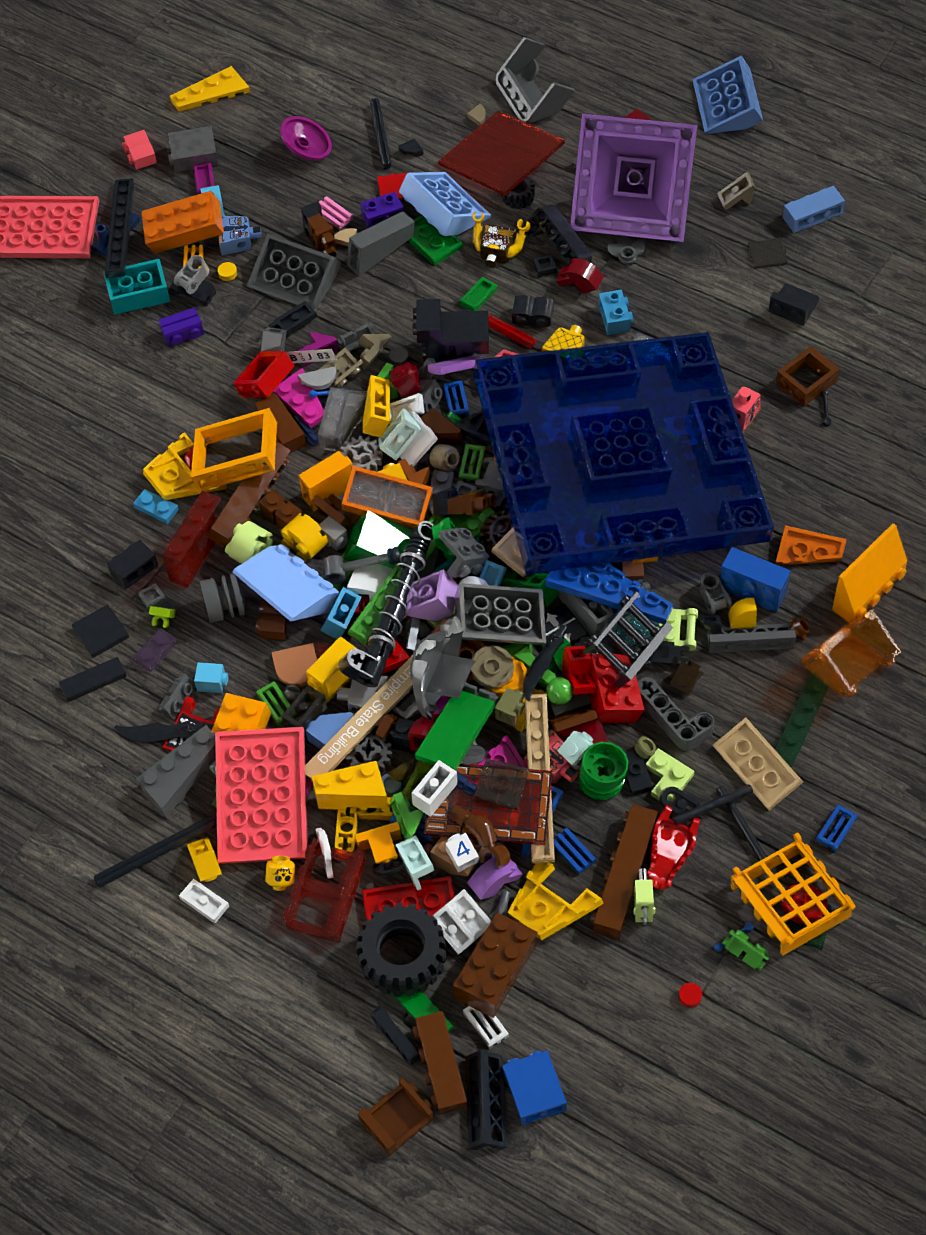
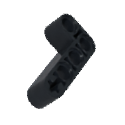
[524,204,592,266]

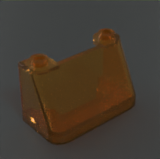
[799,609,902,698]

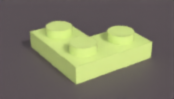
[646,748,695,802]

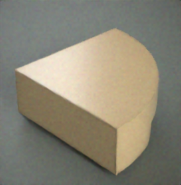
[334,228,358,247]

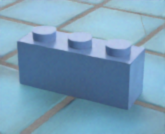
[783,186,845,233]

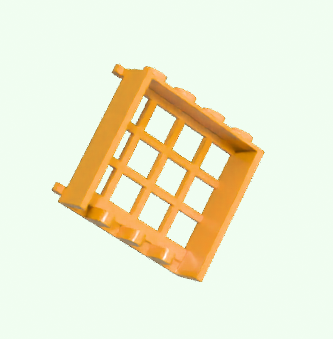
[731,833,856,956]

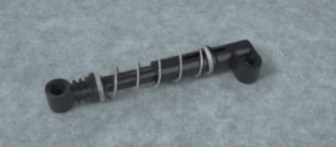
[338,521,434,688]

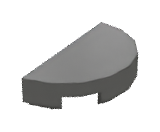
[298,366,337,390]

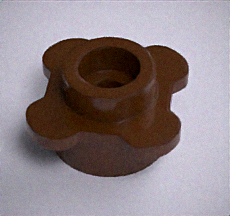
[790,617,810,640]

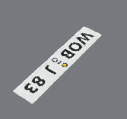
[285,349,337,363]

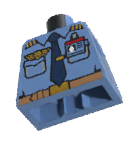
[219,216,262,255]

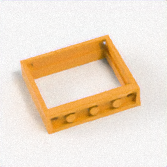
[191,408,277,492]

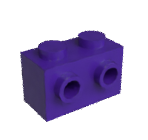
[360,192,404,228]

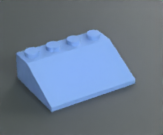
[398,172,491,236]
[233,544,339,621]

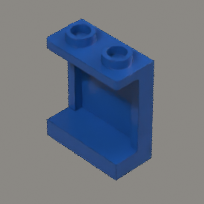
[503,1050,567,1126]

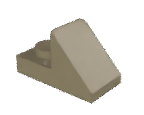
[717,172,755,210]
[358,334,392,370]

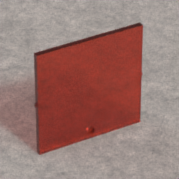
[438,111,565,196]

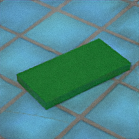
[415,691,496,771]

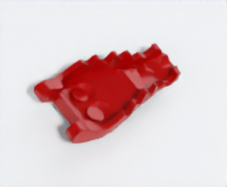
[647,805,700,890]

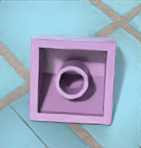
[405,569,458,622]

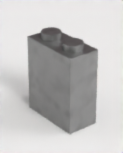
[166,126,218,172]

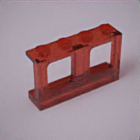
[162,491,221,588]
[283,838,367,943]

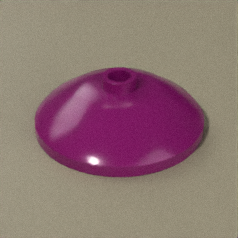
[280,116,332,161]

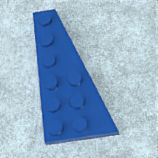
[545,537,673,624]

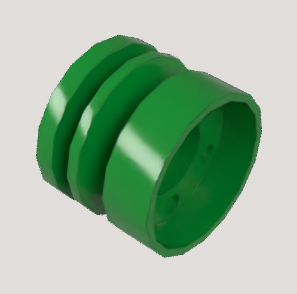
[578,742,629,800]

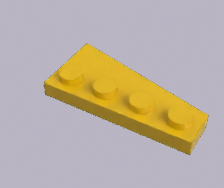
[170,66,250,112]

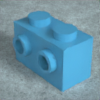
[599,290,633,335]

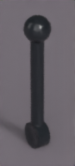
[821,390,832,426]

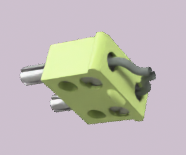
[633,868,655,925]

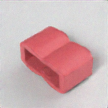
[122,130,157,170]

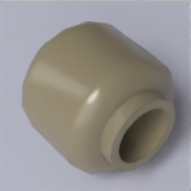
[429,444,459,471]

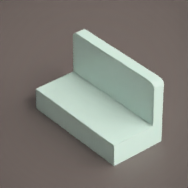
[396,836,434,891]

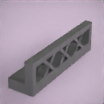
[706,623,796,653]

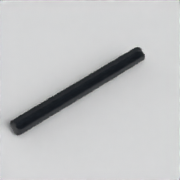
[94,815,217,887]

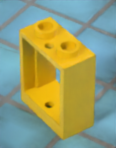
[306,636,357,704]

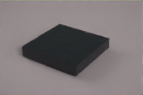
[71,604,129,658]

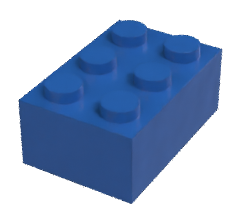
[720,547,791,612]

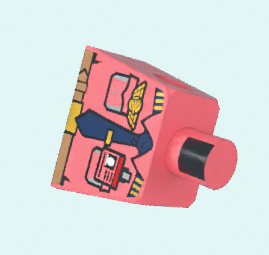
[724,387,760,436]
[524,730,579,783]

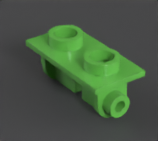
[722,929,770,971]

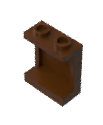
[358,1078,434,1157]

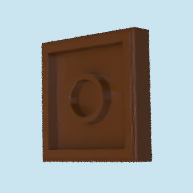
[548,708,598,732]

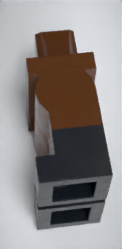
[301,201,337,257]
[432,488,496,515]

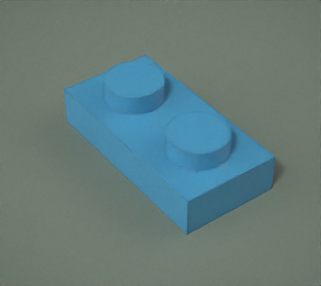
[133,489,179,524]

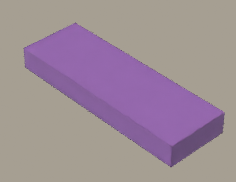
[428,355,487,375]

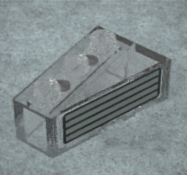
[318,387,367,451]

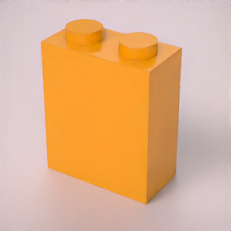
[298,451,353,511]

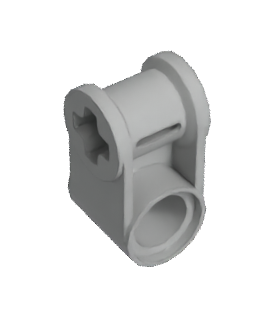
[174,255,209,294]

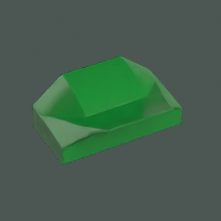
[431,517,457,563]

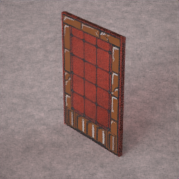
[424,763,552,845]

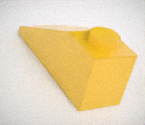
[363,375,390,438]

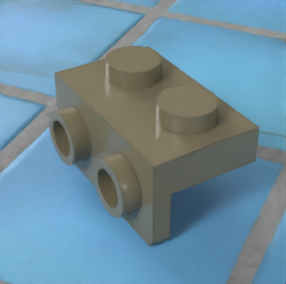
[319,347,363,390]

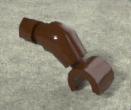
[449,805,510,869]

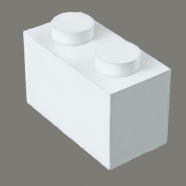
[412,760,457,817]

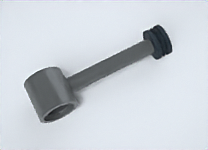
[324,547,400,584]

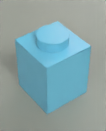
[194,662,228,693]

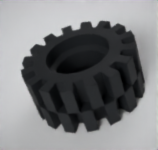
[501,173,535,209]

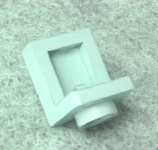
[557,731,593,766]

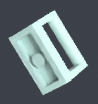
[378,409,421,460]

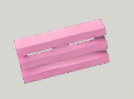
[319,196,353,230]

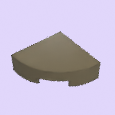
[467,104,486,127]

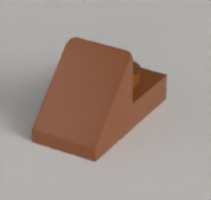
[398,459,430,486]

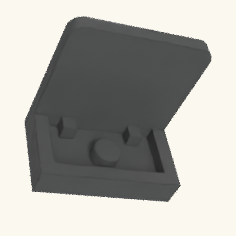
[438,528,490,578]

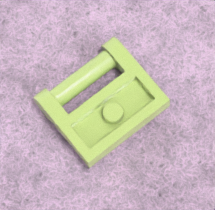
[659,608,698,651]

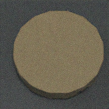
[471,646,514,689]

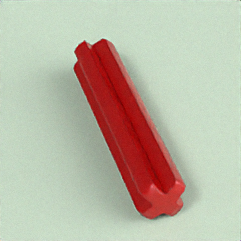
[488,315,536,349]

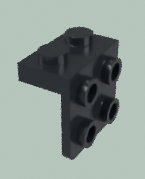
[768,284,819,326]

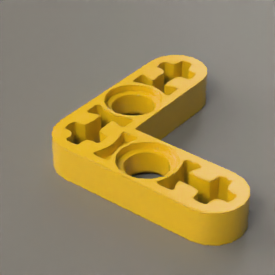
[335,797,394,859]

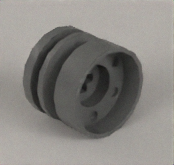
[200,573,245,624]

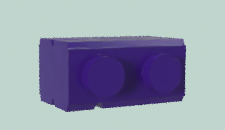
[158,308,204,346]

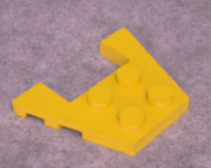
[143,433,227,501]
[508,862,603,940]

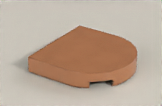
[272,643,317,687]

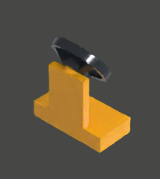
[355,822,404,877]

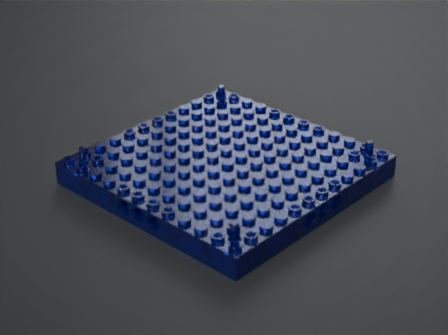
[473,332,774,575]

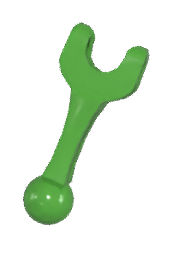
[487,642,573,705]

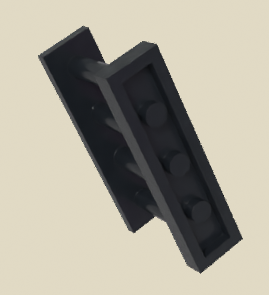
[583,591,673,688]

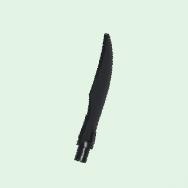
[523,625,568,701]
[115,721,205,743]

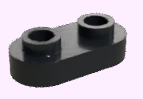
[659,787,701,821]

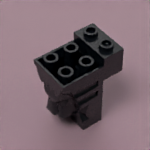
[412,299,489,363]

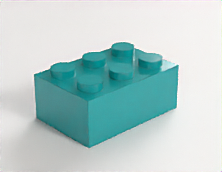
[103,259,170,315]

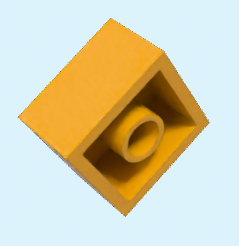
[212,693,271,734]

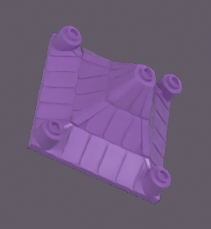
[570,114,697,242]

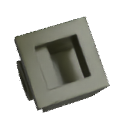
[495,688,525,727]

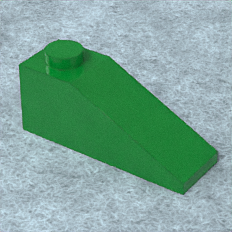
[500,566,558,607]

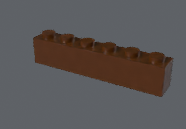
[207,441,291,548]
[590,804,658,940]

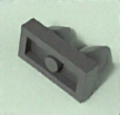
[402,617,432,657]

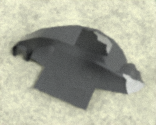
[410,616,475,721]

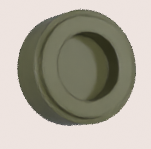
[634,736,656,759]

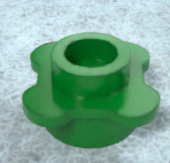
[442,411,462,425]

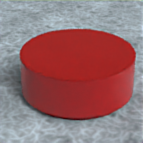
[679,983,702,1008]

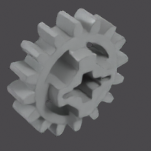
[340,436,383,471]

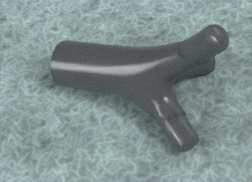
[489,891,510,919]

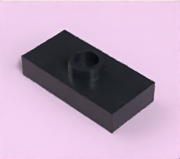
[625,750,653,796]

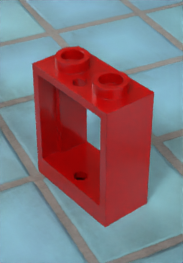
[233,351,295,398]

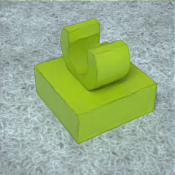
[149,606,176,628]

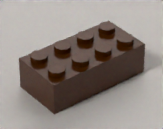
[453,913,538,1018]

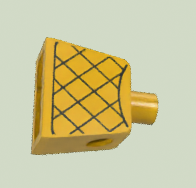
[542,325,585,372]

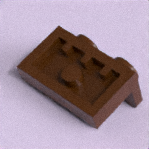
[312,494,360,532]

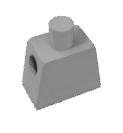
[337,676,388,715]

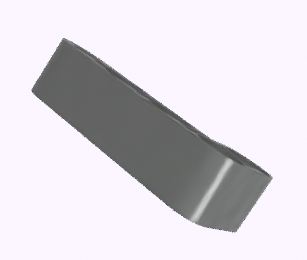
[638,677,714,751]

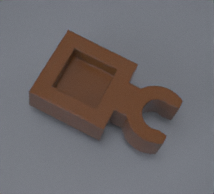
[375,714,399,738]

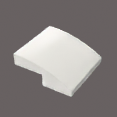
[399,411,438,466]
[347,564,393,601]
[433,889,491,954]

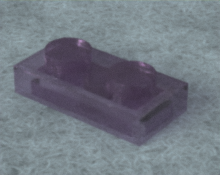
[133,628,178,672]

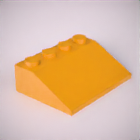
[832,524,907,624]

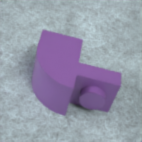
[467,857,522,900]

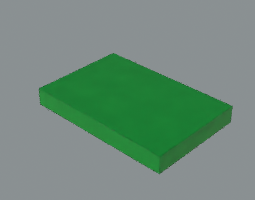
[408,215,464,266]

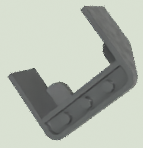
[495,37,575,124]

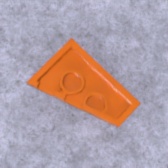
[775,526,847,565]

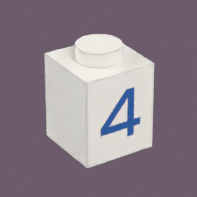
[445,833,479,873]

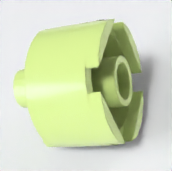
[225,521,273,564]

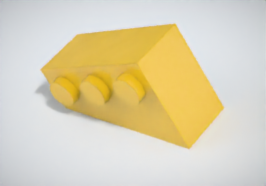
[311,761,388,811]

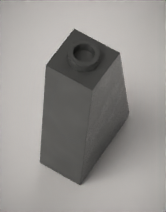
[347,212,415,276]

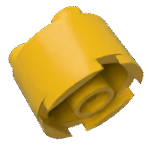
[281,513,328,563]

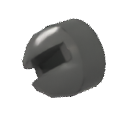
[284,684,302,703]

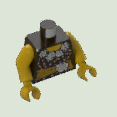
[472,211,530,268]

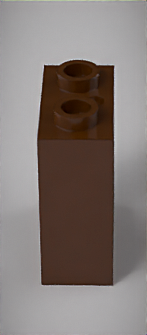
[776,346,840,407]

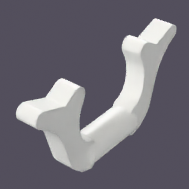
[315,828,334,879]

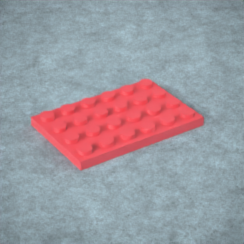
[0,196,99,258]
[215,727,308,864]

